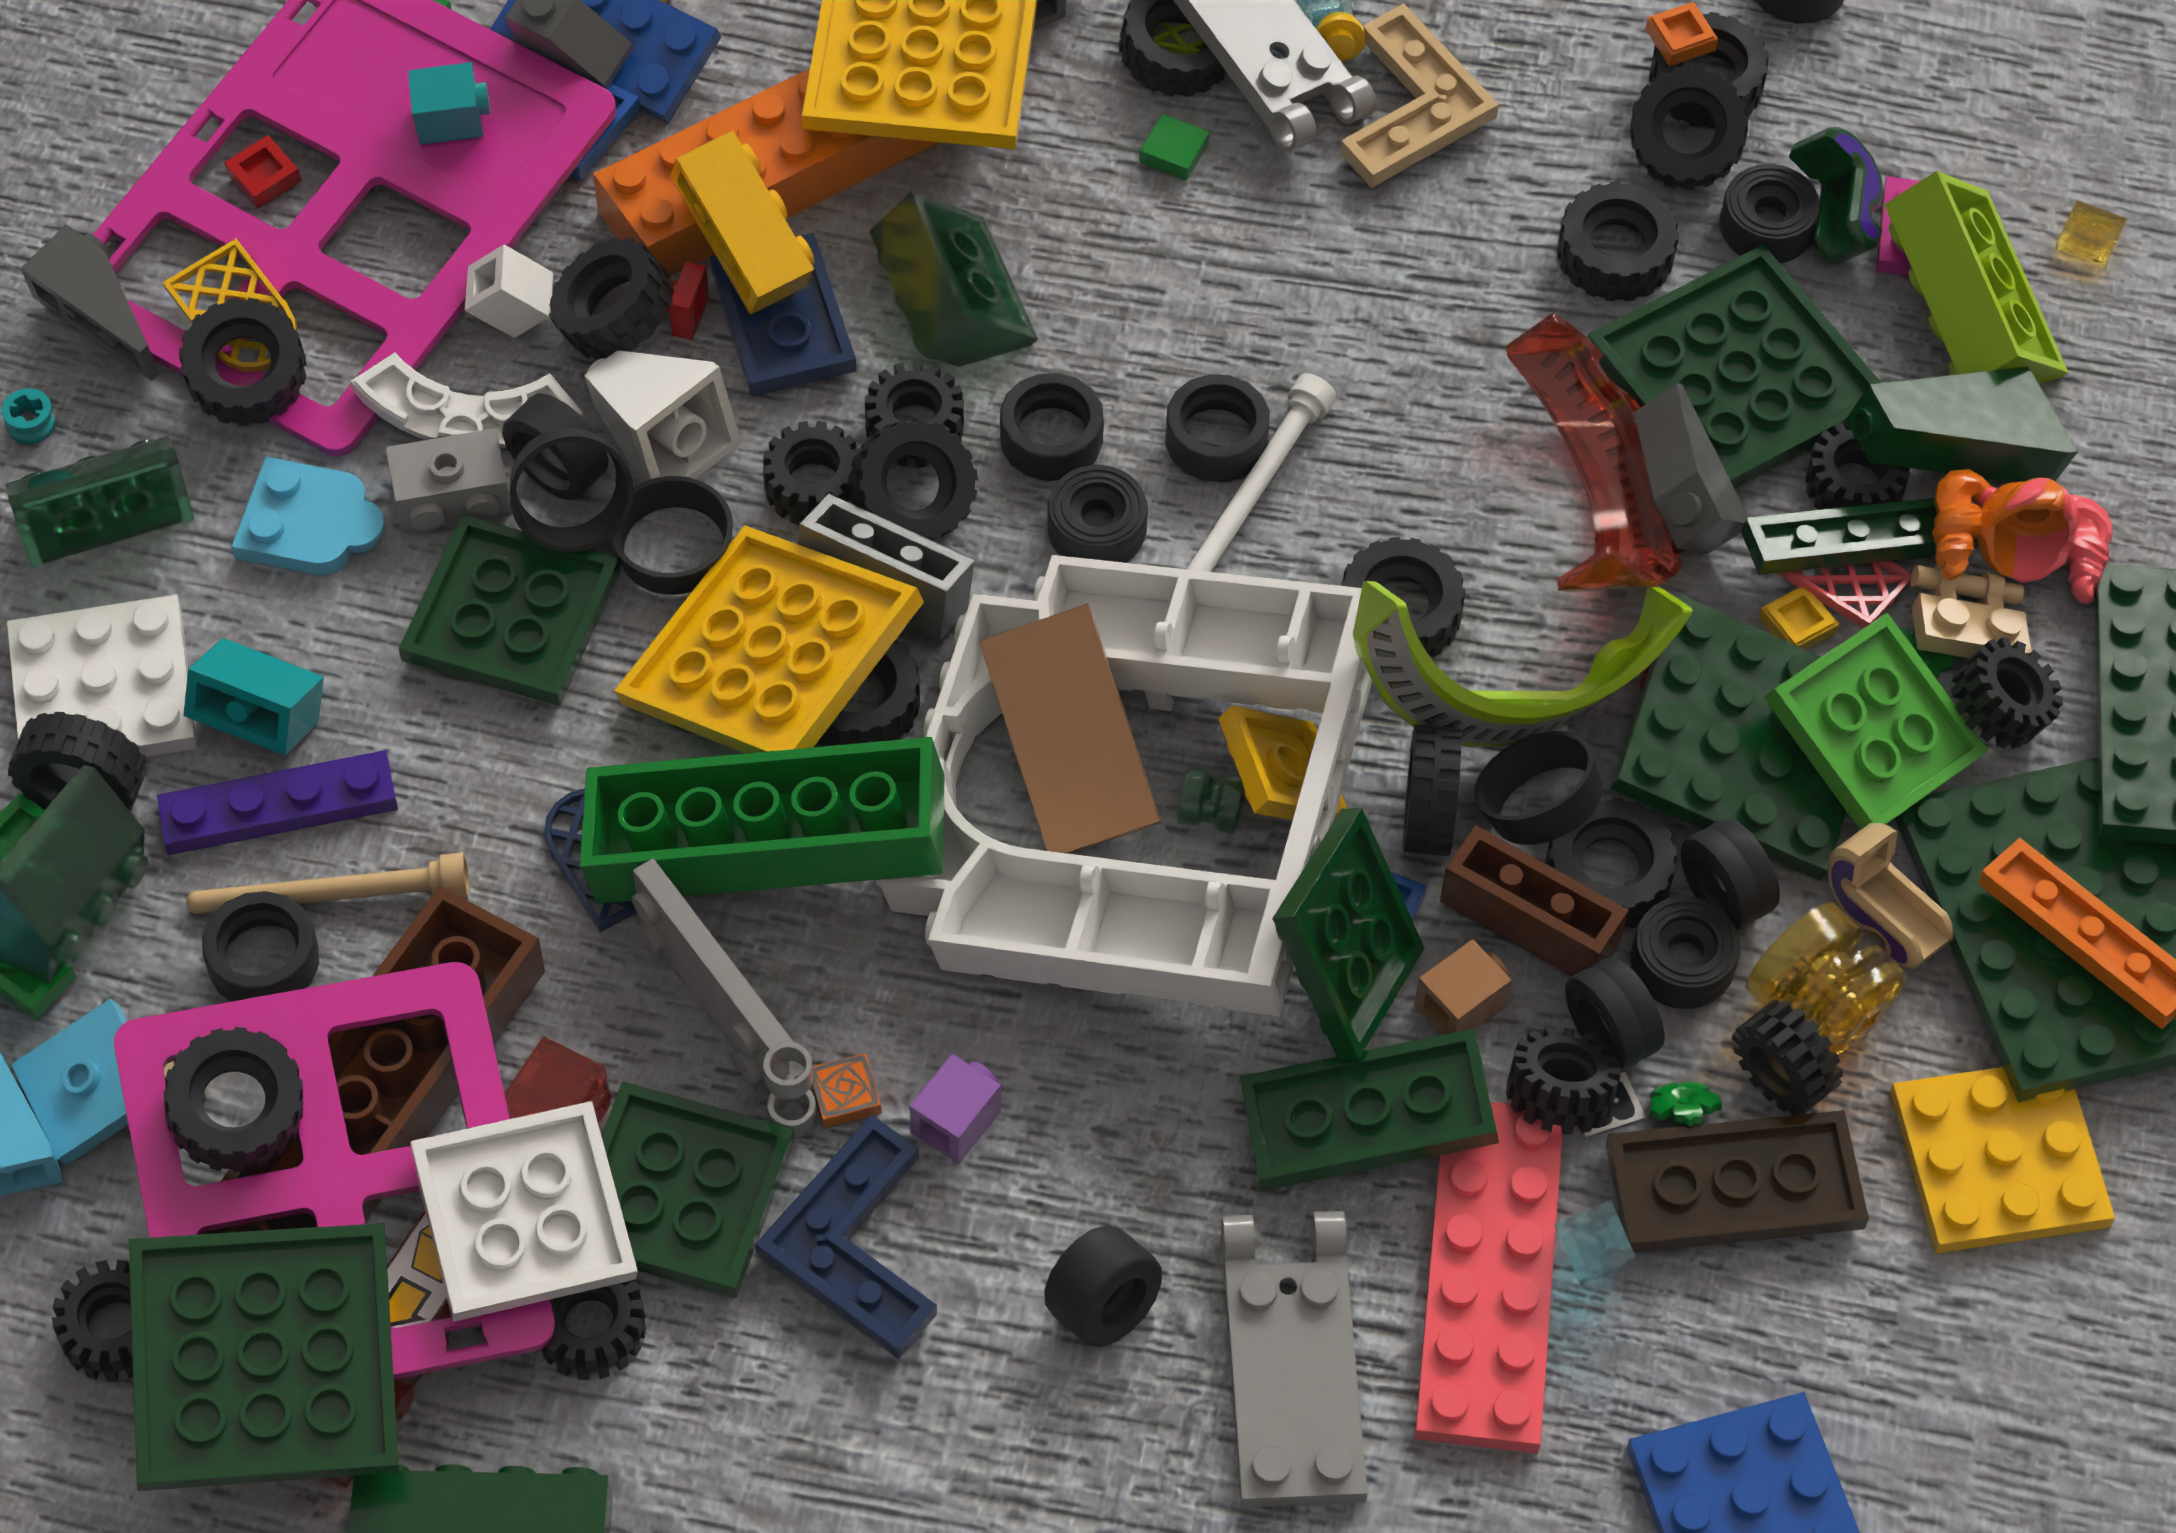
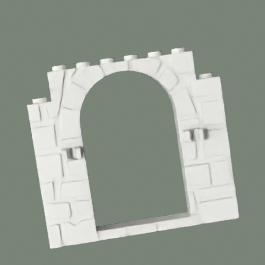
[876,555,1372,1017]

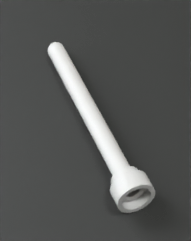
[1187,373,1337,572]

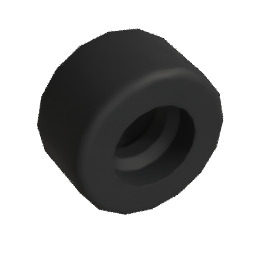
[1044,1225,1162,1347]

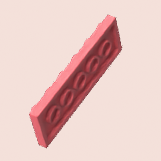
[1414,1102,1563,1454]

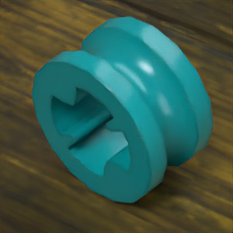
[1,388,56,444]

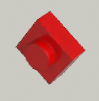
[224,135,302,209]
[666,261,709,340]

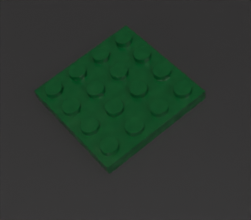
[1586,245,1882,489]
[1610,594,1846,881]
[129,1223,399,1491]

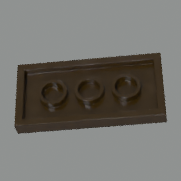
[1605,1110,1869,1253]

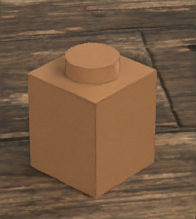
[1414,939,1512,1035]

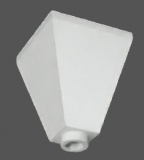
[584,350,742,483]

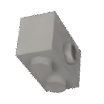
[386,428,512,532]

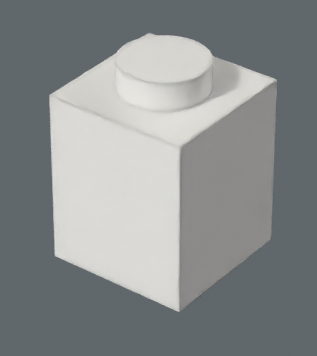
[465,244,553,338]

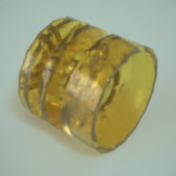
[1745,902,1907,1054]

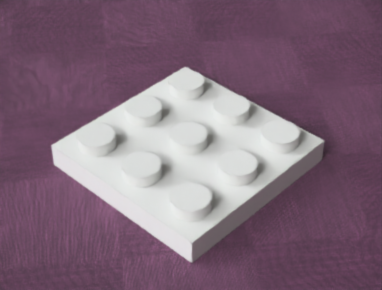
[7,594,198,757]
[410,1101,638,1322]

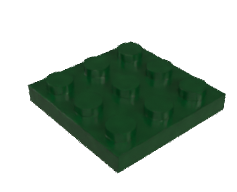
[399,514,621,706]
[1272,807,1425,1060]
[601,1081,795,1298]

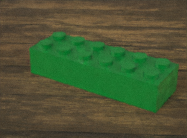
[580,737,945,904]

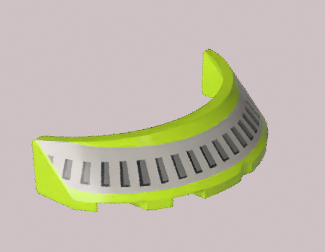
[1352,581,1693,747]

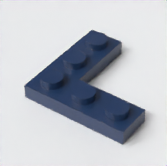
[755,1114,937,1359]

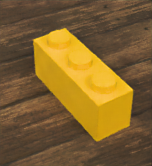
[670,130,815,315]

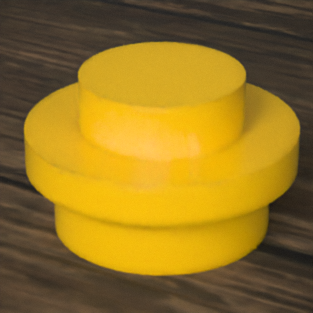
[1316,12,1366,62]

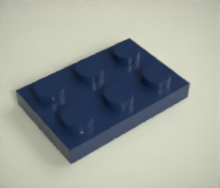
[709,233,857,396]

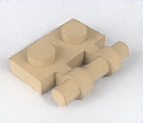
[1910,564,2032,658]

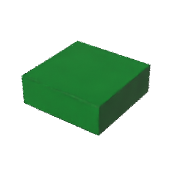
[1139,113,1210,180]

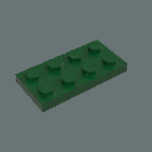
[1240,1028,1499,1191]

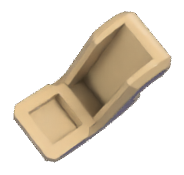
[1828,823,1953,969]

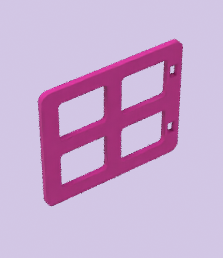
[114,962,555,1380]

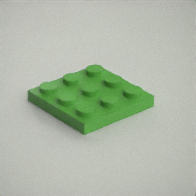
[1764,613,1989,830]

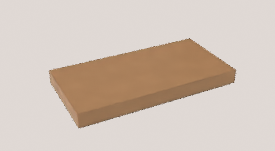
[979,603,1161,854]

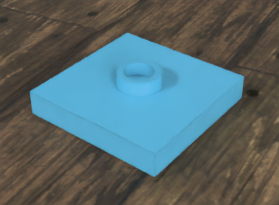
[11,999,128,1165]

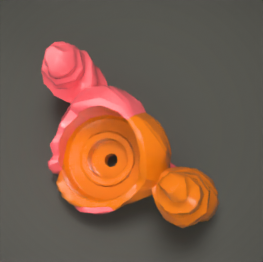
[1932,469,2113,604]

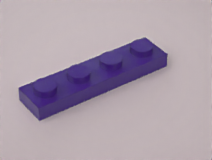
[157,750,398,855]

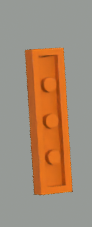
[1978,838,2176,1029]

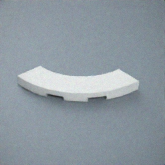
[350,353,583,449]

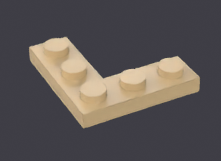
[1340,3,1499,188]

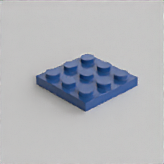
[1626,1392,1860,1533]

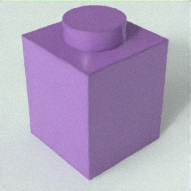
[910,1053,1001,1164]

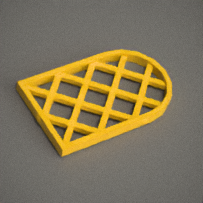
[162,238,297,372]

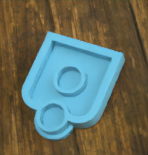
[231,456,385,575]

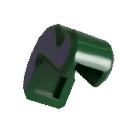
[1789,127,1883,265]

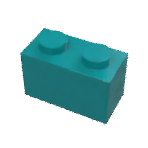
[183,637,324,755]

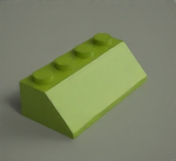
[1884,171,2069,384]

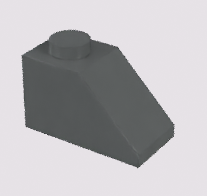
[505,0,634,89]

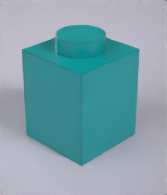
[408,62,491,145]

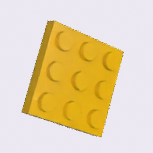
[1890,1067,2115,1254]

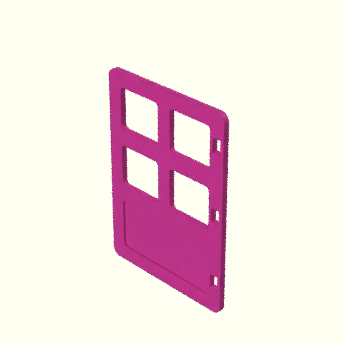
[93,0,616,456]

